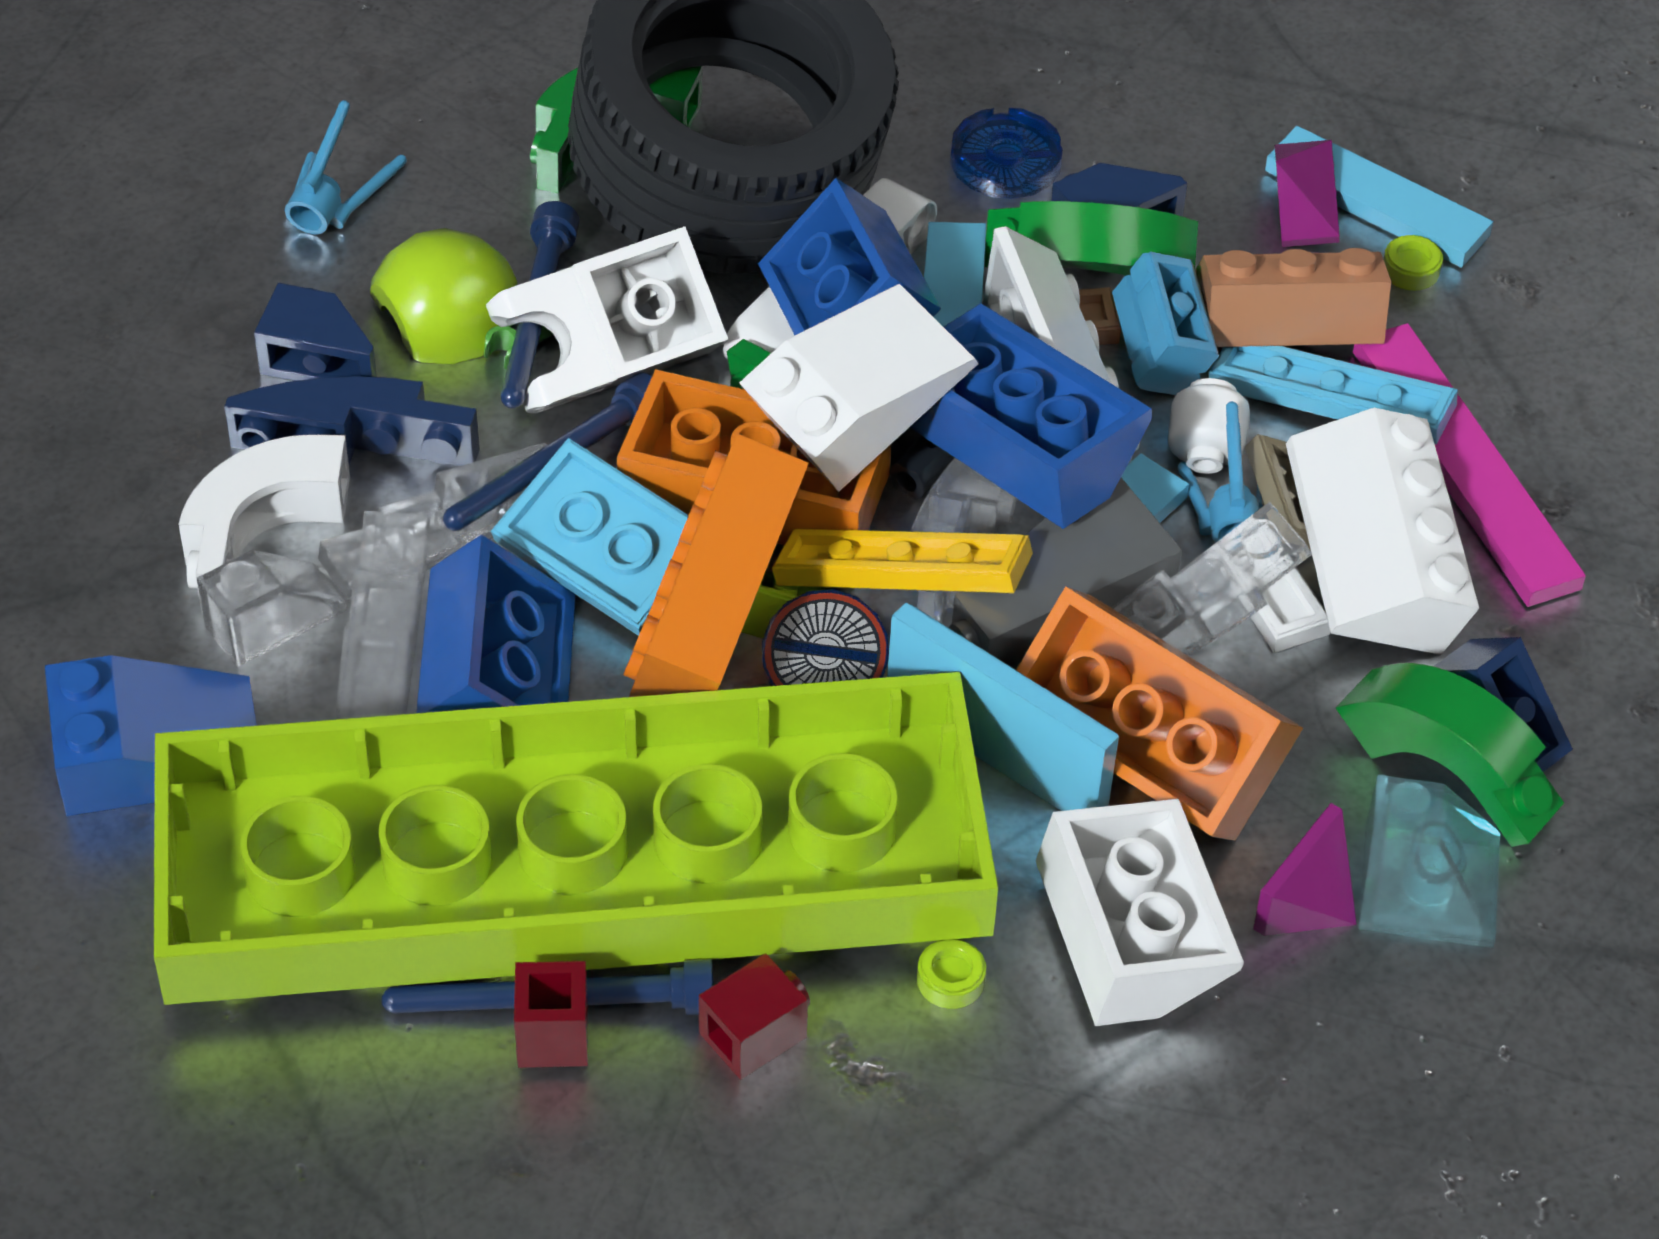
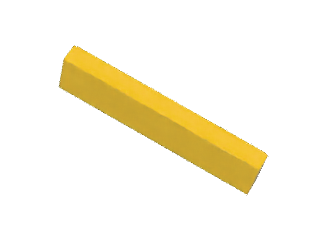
[772,529,1033,593]

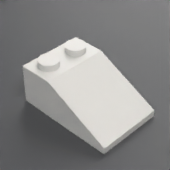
[739,284,979,491]

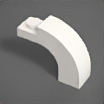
[179,435,350,615]

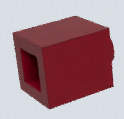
[699,953,810,1080]
[514,961,588,1068]

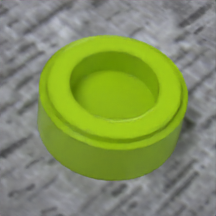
[1383,235,1443,291]
[917,939,986,1009]

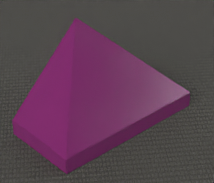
[1274,140,1340,247]
[1253,803,1357,936]

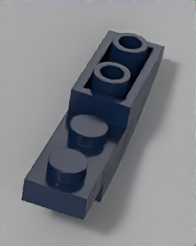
[224,376,480,468]

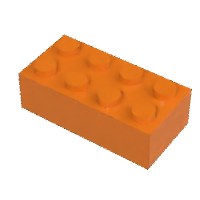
[617,369,891,545]
[623,433,809,697]
[1016,586,1303,841]

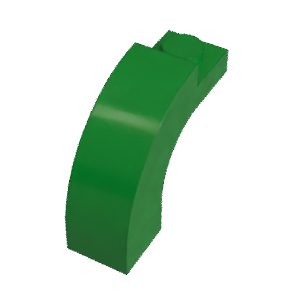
[530,66,703,194]
[985,201,1199,276]
[1335,663,1564,847]

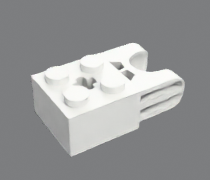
[486,226,728,414]

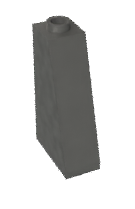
[949,478,1183,667]

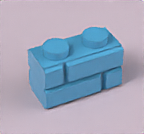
[1112,251,1219,395]

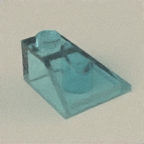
[1358,775,1500,948]

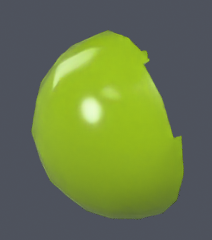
[370,228,518,364]

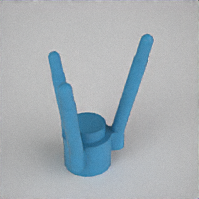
[284,100,407,235]
[1178,401,1268,548]

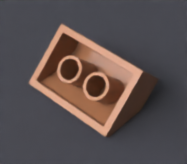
[1195,248,1391,347]

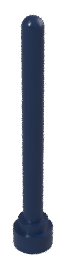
[500,201,580,409]
[443,373,652,531]
[381,959,714,1015]

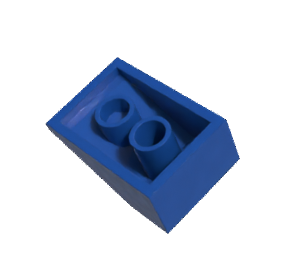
[45,655,257,817]

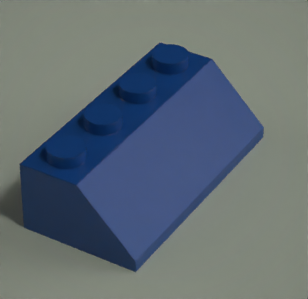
[909,303,1152,529]

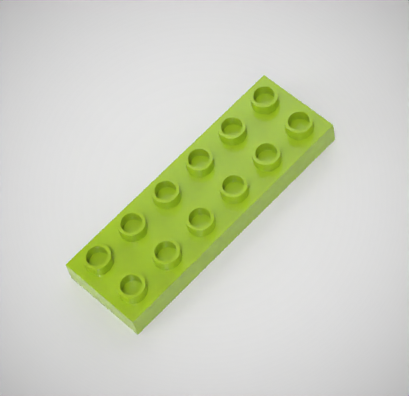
[154,672,998,1005]

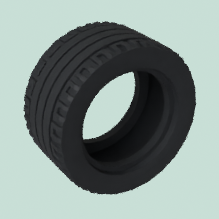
[568,0,899,273]

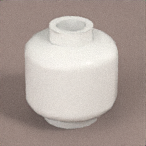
[1168,378,1250,474]

